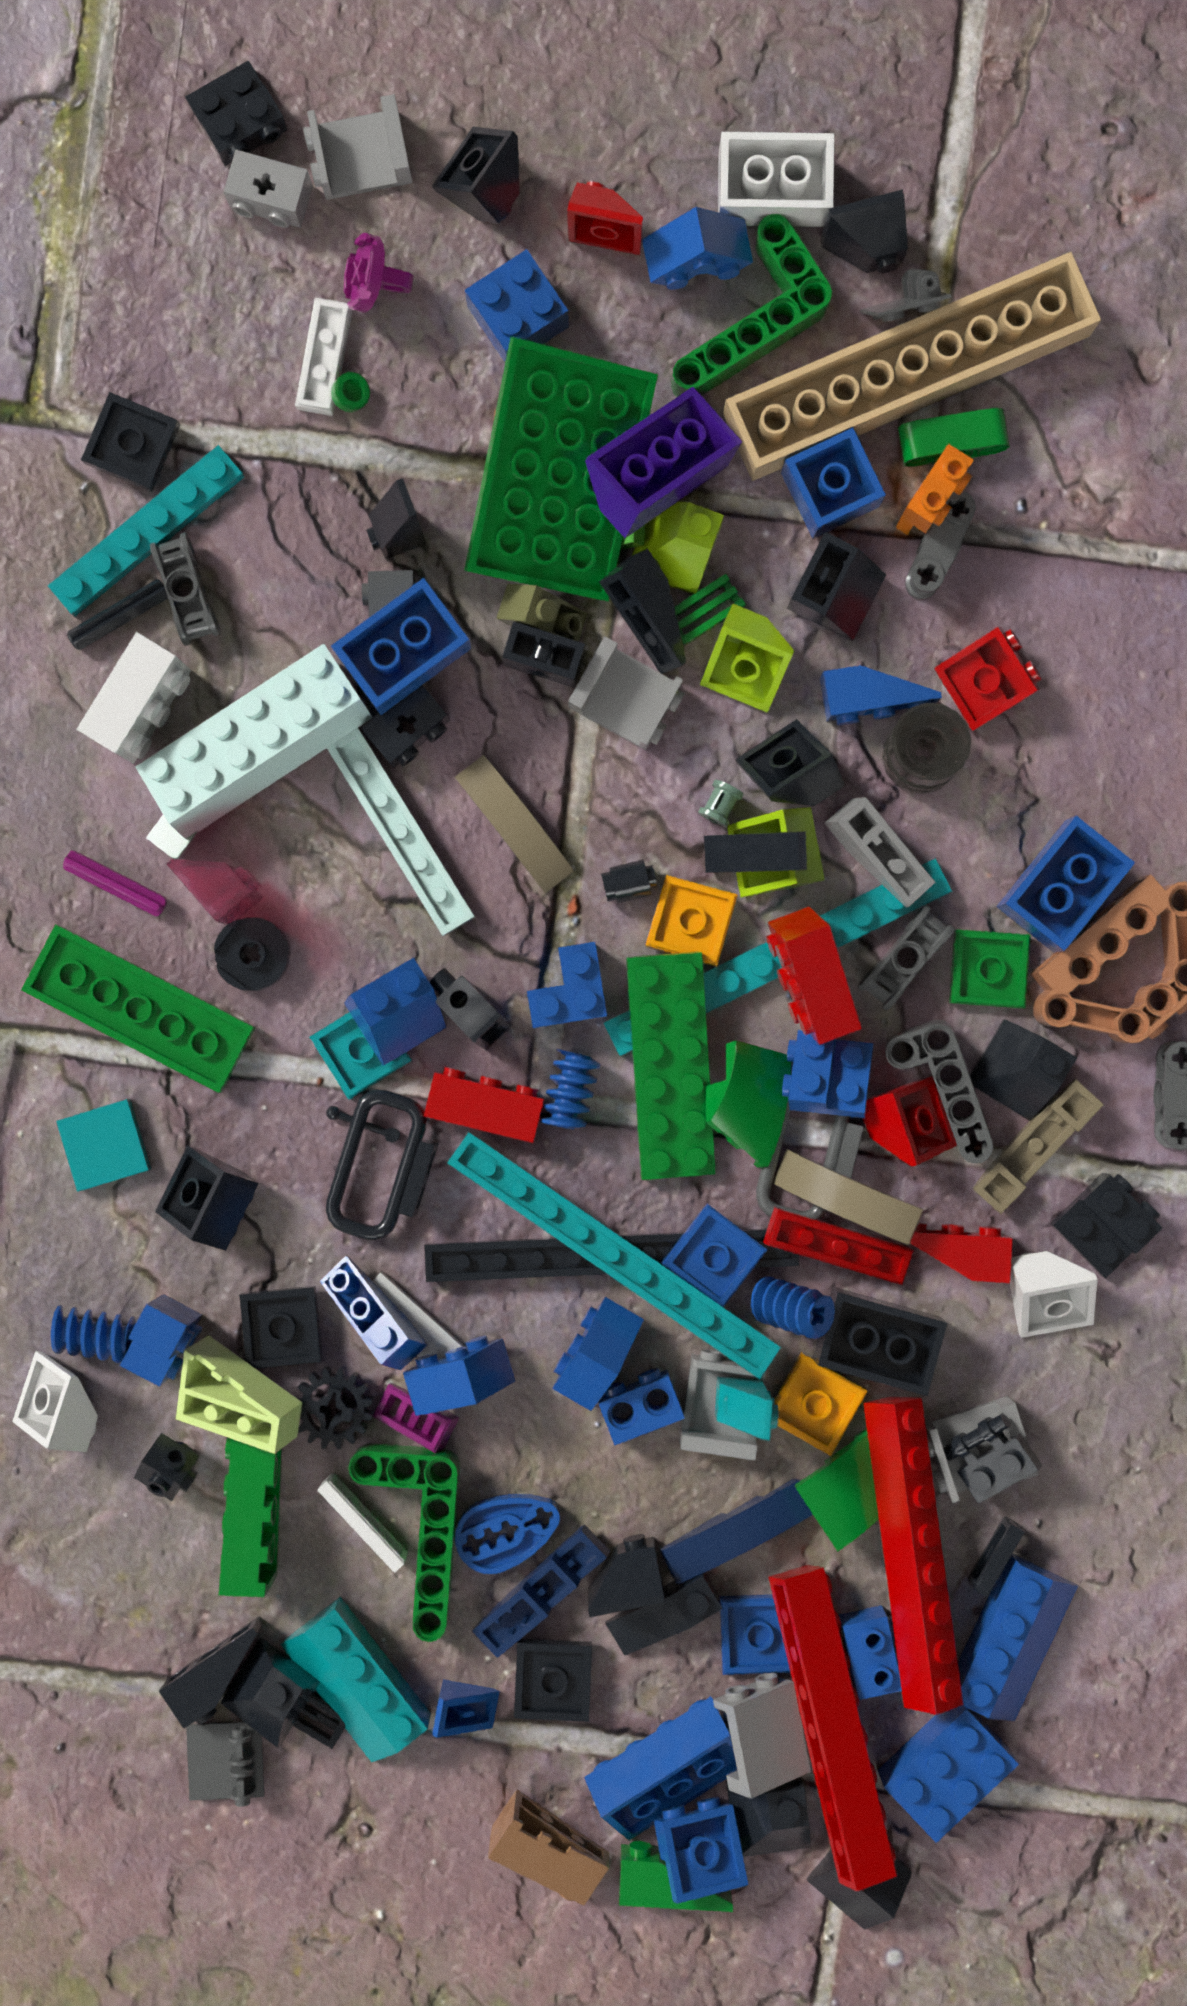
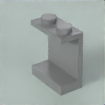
[303,94,412,200]
[568,636,685,751]
[925,1396,1039,1503]

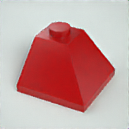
[567,182,643,256]
[862,1076,957,1167]

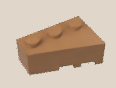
[488,1789,609,1906]

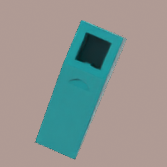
[714,1376,778,1440]

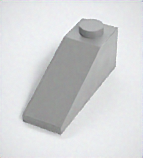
[824,797,935,907]

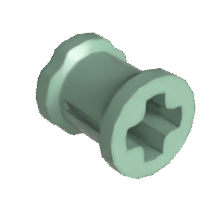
[698,779,744,828]

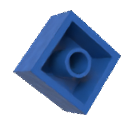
[465,249,569,362]
[781,428,886,539]

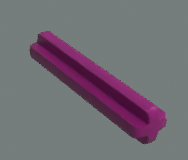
[63,850,167,916]

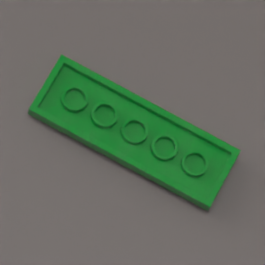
[21,924,256,1093]
[626,951,716,1180]

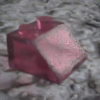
[167,859,264,925]

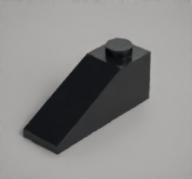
[366,478,427,559]
[599,548,687,674]
[605,1572,723,1656]
[159,1616,263,1729]

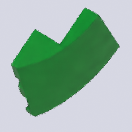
[706,1040,791,1169]
[795,1428,879,1552]

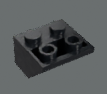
[787,532,886,642]

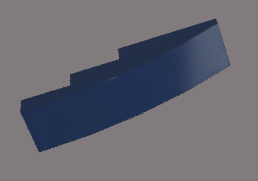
[660,1479,813,1584]
[472,1524,610,1658]

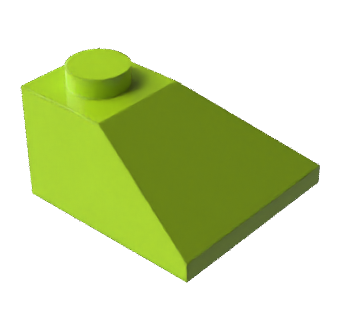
[632,502,724,594]
[700,604,794,713]

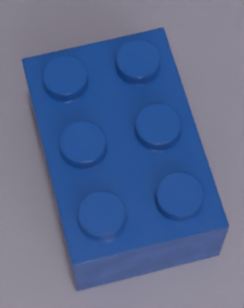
[331,578,472,715]
[996,815,1135,953]
[877,1706,1019,1843]

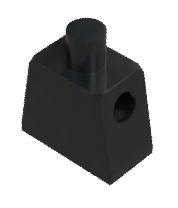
[430,968,512,1051]

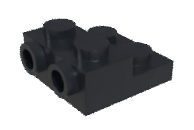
[185,60,288,167]
[1050,1172,1163,1279]

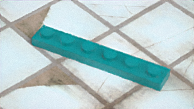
[48,445,244,617]

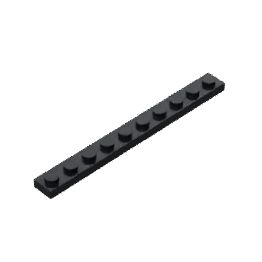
[424,1228,799,1282]

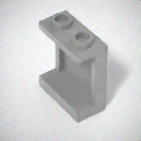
[679,1349,768,1460]
[713,1673,811,1799]

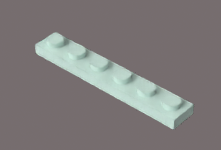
[327,728,475,937]

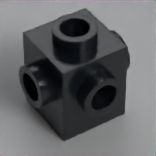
[134,1433,199,1501]

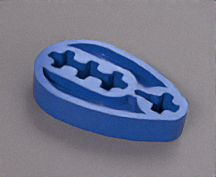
[455,1494,560,1574]

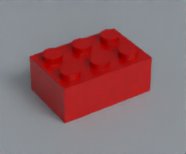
[766,906,862,1045]

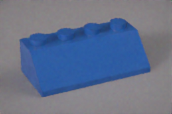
[958,1553,1078,1721]
[584,1697,737,1841]

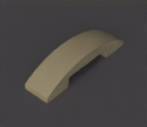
[455,755,574,894]
[972,1079,1104,1214]
[773,1149,924,1245]

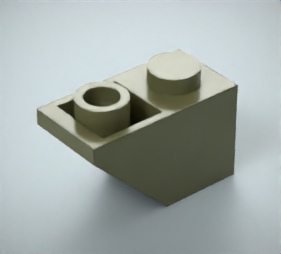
[496,583,588,642]

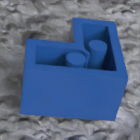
[642,207,753,290]
[527,942,607,1028]
[120,1294,202,1387]
[552,1297,644,1411]
[403,1336,516,1416]

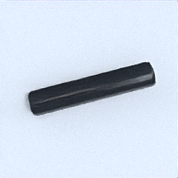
[67,579,168,650]

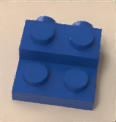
[782,1030,873,1118]
[654,1797,749,1904]

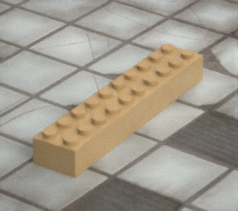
[723,252,1101,481]

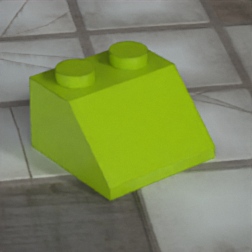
[727,807,825,898]

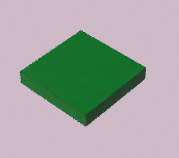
[949,929,1031,1009]

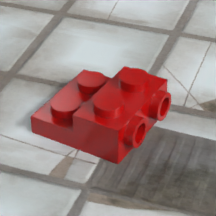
[934,627,1042,731]

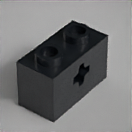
[502,621,585,688]
[361,685,450,768]

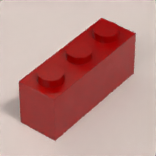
[424,1067,545,1143]

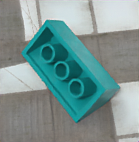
[280,1596,431,1763]

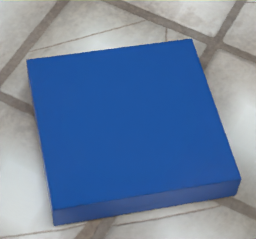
[662,1203,767,1308]
[720,1594,790,1675]

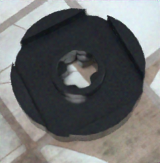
[214,917,291,991]

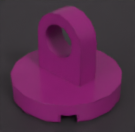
[343,233,414,313]

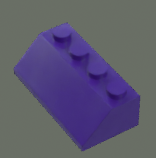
[585,387,742,538]

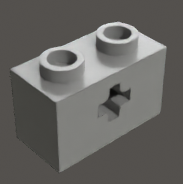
[223,150,313,228]

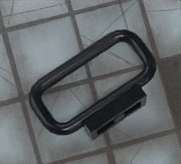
[325,1089,439,1241]

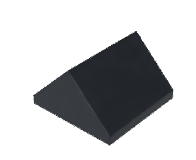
[807,1850,912,1930]

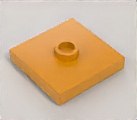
[645,875,738,967]
[774,1352,868,1456]

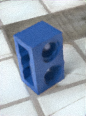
[598,1368,685,1446]

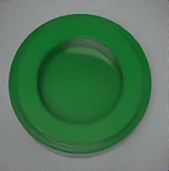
[331,372,370,413]

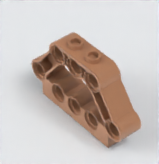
[1030,874,1187,1043]

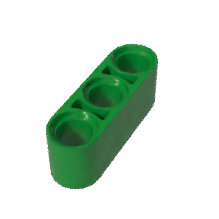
[898,408,1010,467]

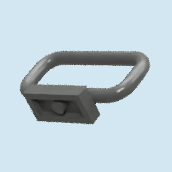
[756,1102,864,1220]

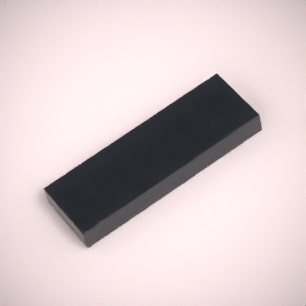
[704,831,807,873]

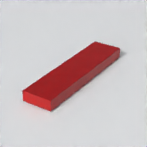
[763,1207,914,1285]

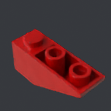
[910,1222,1013,1283]

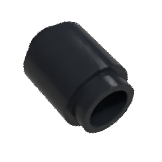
[601,859,657,903]

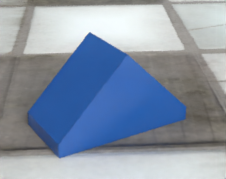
[432,1679,500,1738]

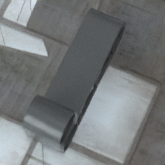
[885,1019,993,1163]

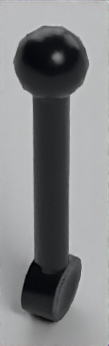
[326,1106,400,1143]

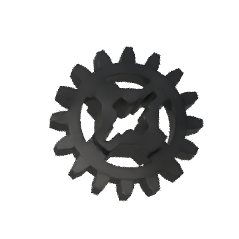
[294,1366,374,1450]

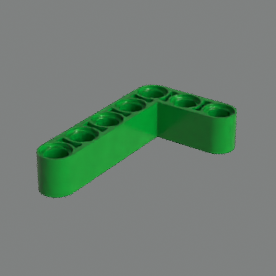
[671,214,832,397]
[349,1443,460,1642]

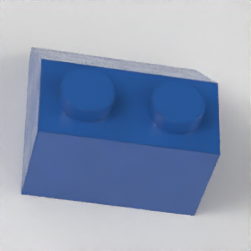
[344,957,447,1066]

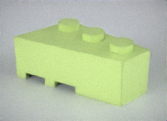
[176,1335,302,1454]

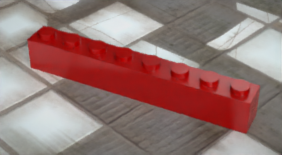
[863,1396,963,1715]
[768,1565,897,1892]

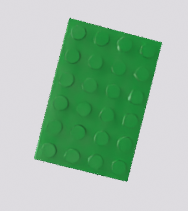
[464,337,658,602]

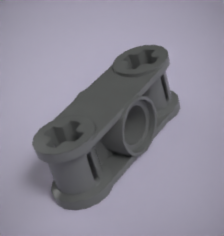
[905,491,976,600]
[150,532,221,646]
[857,904,955,1011]
[1153,1041,1187,1150]

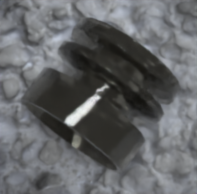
[882,703,971,794]

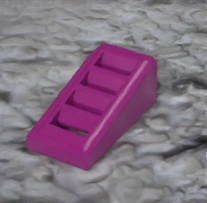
[373,1383,459,1453]

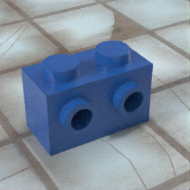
[838,1605,902,1700]

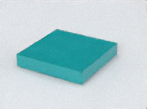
[310,1012,412,1100]
[56,1099,151,1192]

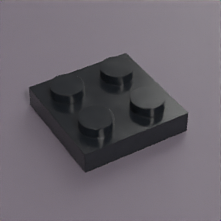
[81,392,181,492]
[239,1285,323,1368]
[514,1639,592,1722]

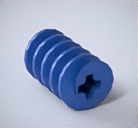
[539,1049,601,1130]
[751,1276,835,1339]
[50,1305,136,1363]

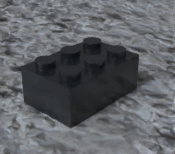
[813,1286,948,1396]

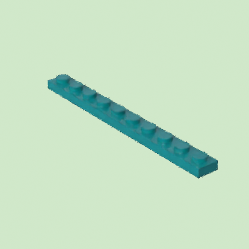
[603,858,952,1056]
[447,1132,781,1379]

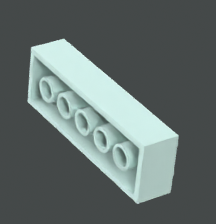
[135,644,373,839]

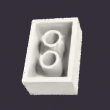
[718,132,834,227]
[76,632,191,764]

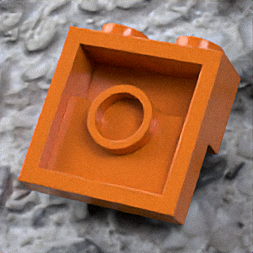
[895,444,974,535]

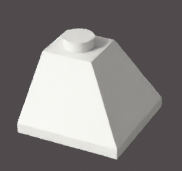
[1009,1251,1098,1338]
[12,1351,98,1452]

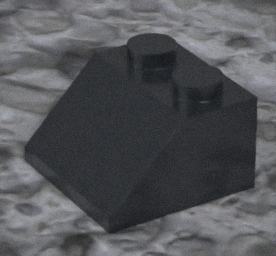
[155,1145,259,1251]

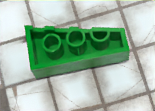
[218,1437,282,1598]

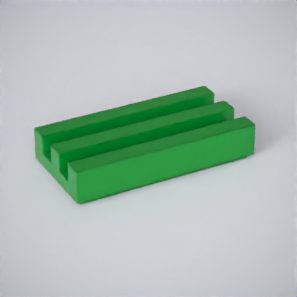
[674,574,746,647]

